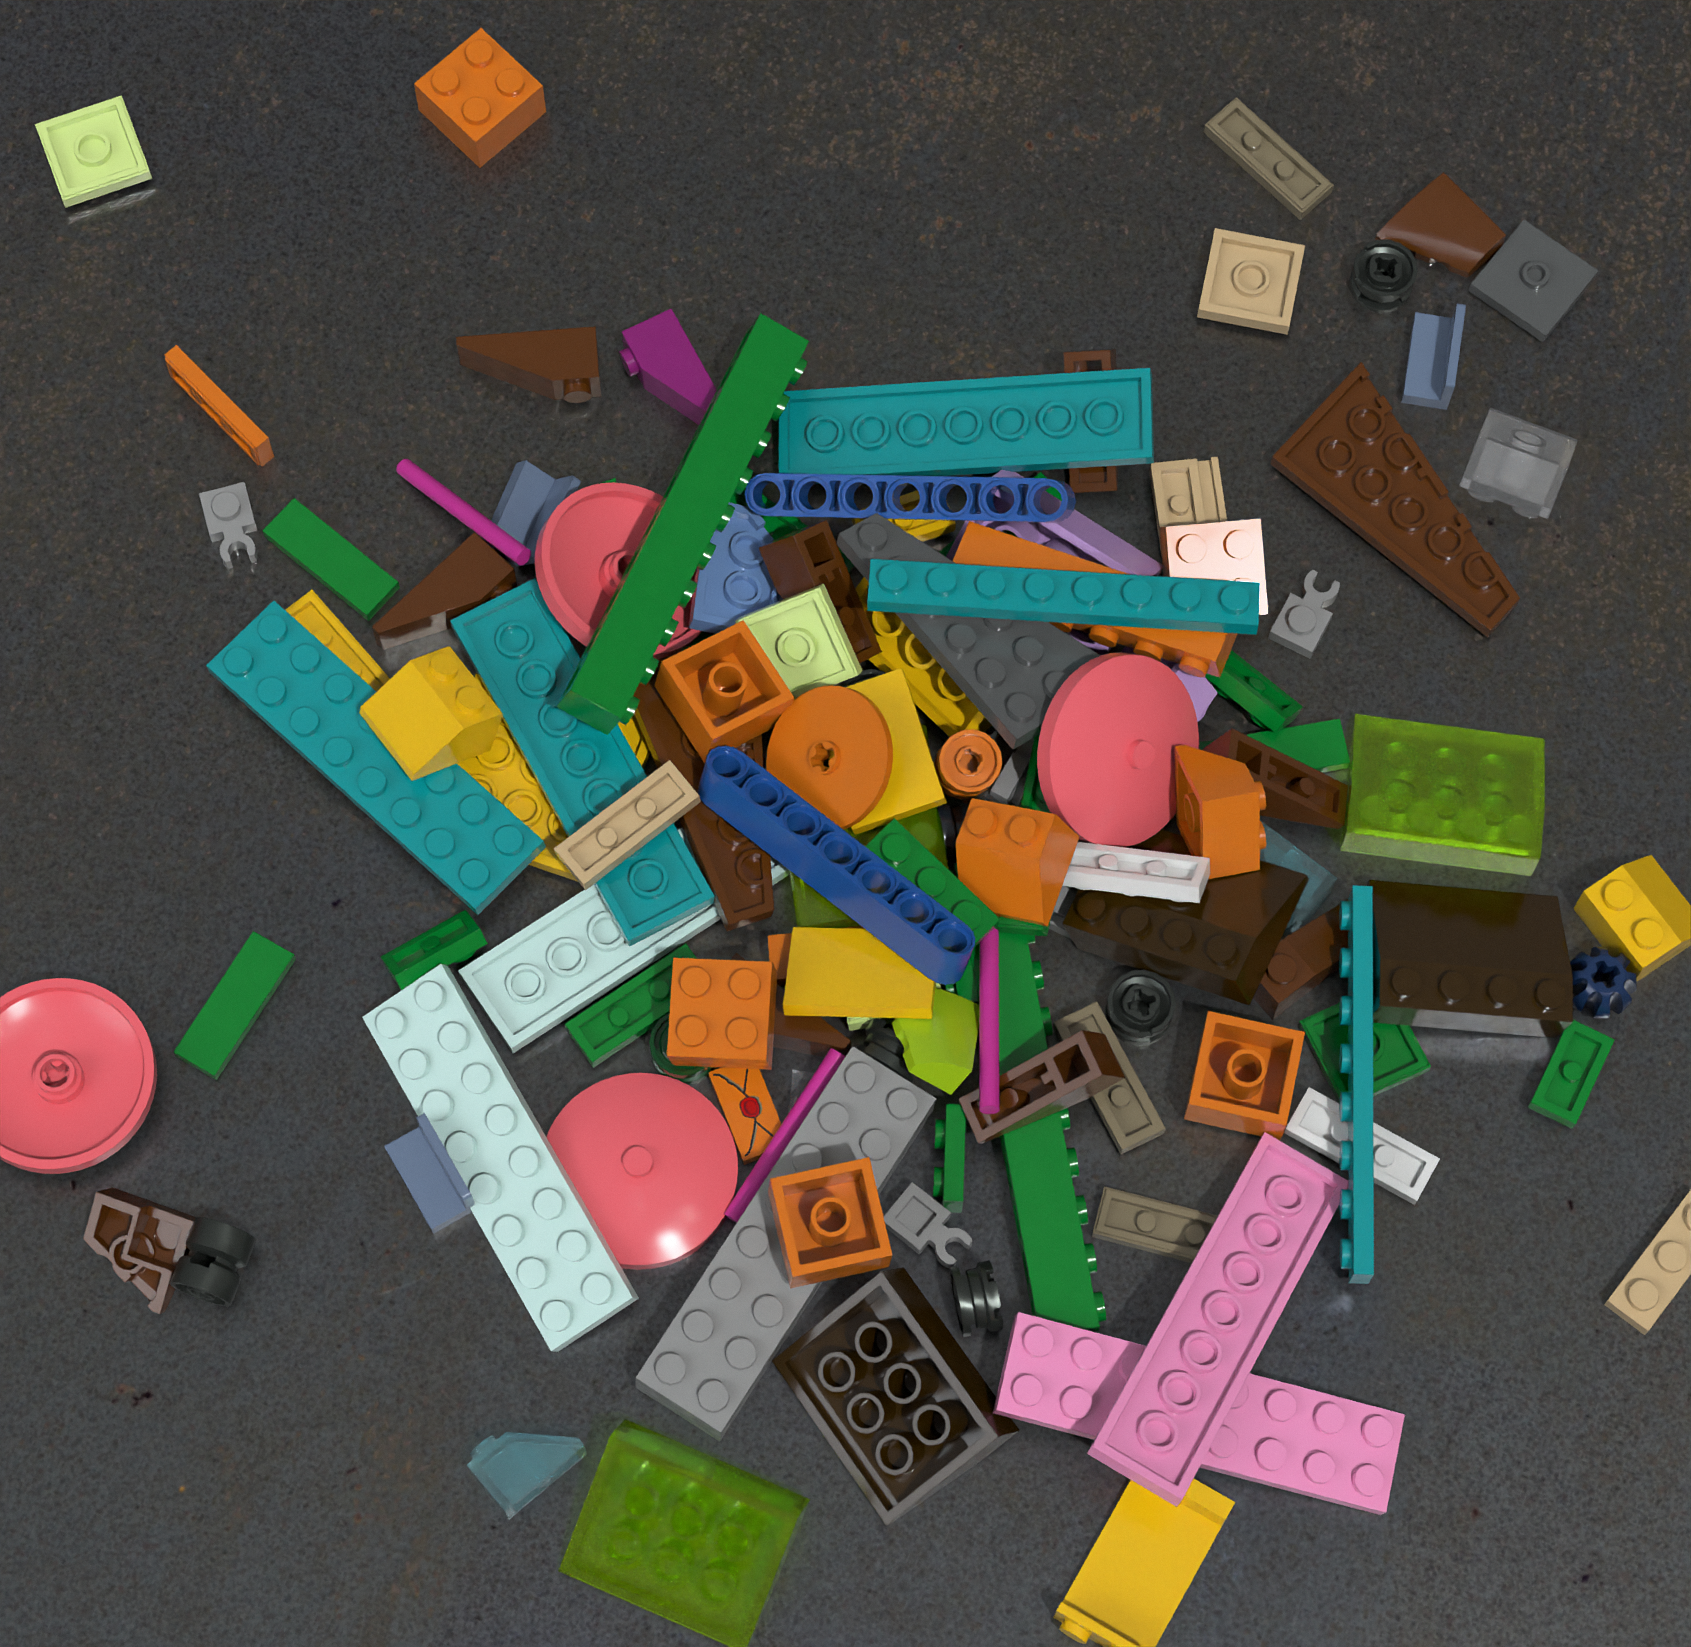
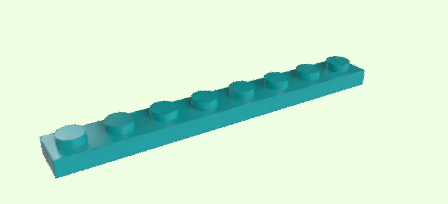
[867,559,1260,635]
[1339,885,1374,1284]

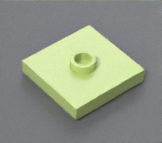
[35,95,152,208]
[735,584,863,700]

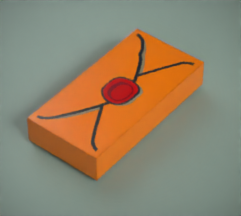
[708,1068,781,1165]

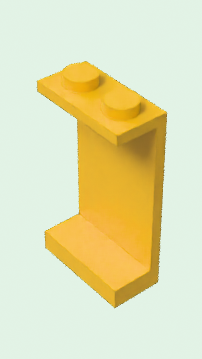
[1054,1479,1235,1647]

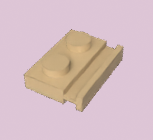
[1149,457,1227,550]

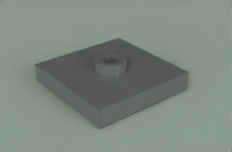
[1469,220,1599,343]

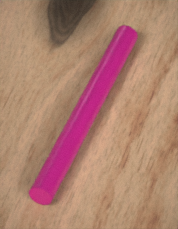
[396,459,531,565]
[979,928,999,1114]
[724,1048,845,1223]

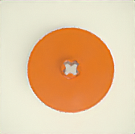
[766,685,893,830]

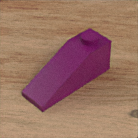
[618,309,717,425]

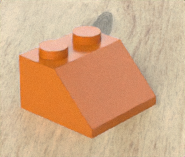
[1175,745,1266,879]
[956,798,1080,927]

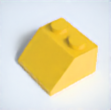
[359,646,503,781]
[1573,855,1691,982]

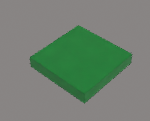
[1298,1003,1431,1103]

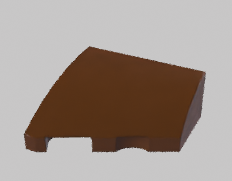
[1375,172,1506,278]
[83,1187,196,1314]

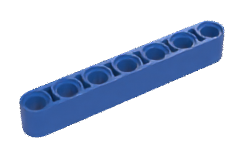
[745,473,1076,523]
[698,746,975,985]

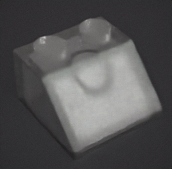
[1460,408,1578,519]

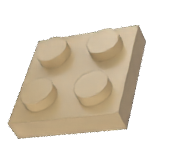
[1197,228,1305,335]

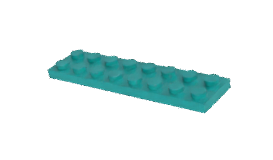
[779,368,1154,484]
[450,578,715,947]
[206,601,546,915]

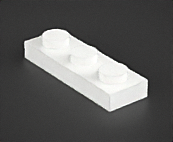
[1062,842,1210,903]
[1284,1087,1440,1205]

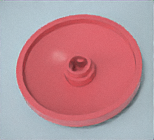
[535,482,702,659]
[1037,652,1199,847]
[0,978,157,1174]
[547,1073,738,1270]

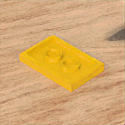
[829,668,947,835]
[783,927,936,1019]

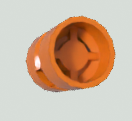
[933,729,1002,799]

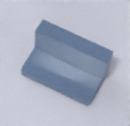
[1401,303,1466,410]
[483,460,581,567]
[384,1113,475,1234]

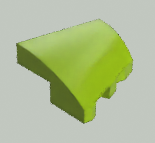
[892,987,979,1095]

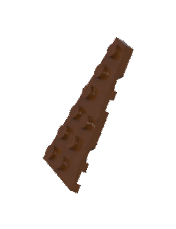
[1270,362,1520,638]
[633,654,774,932]

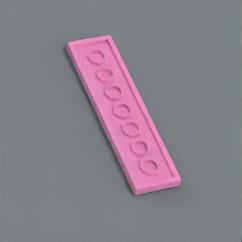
[1087,1132,1348,1507]
[993,1312,1405,1515]

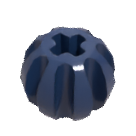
[1570,946,1637,1019]

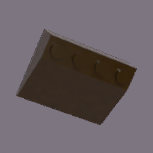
[1062,829,1309,1005]
[1367,880,1573,1038]
[772,1267,1020,1526]

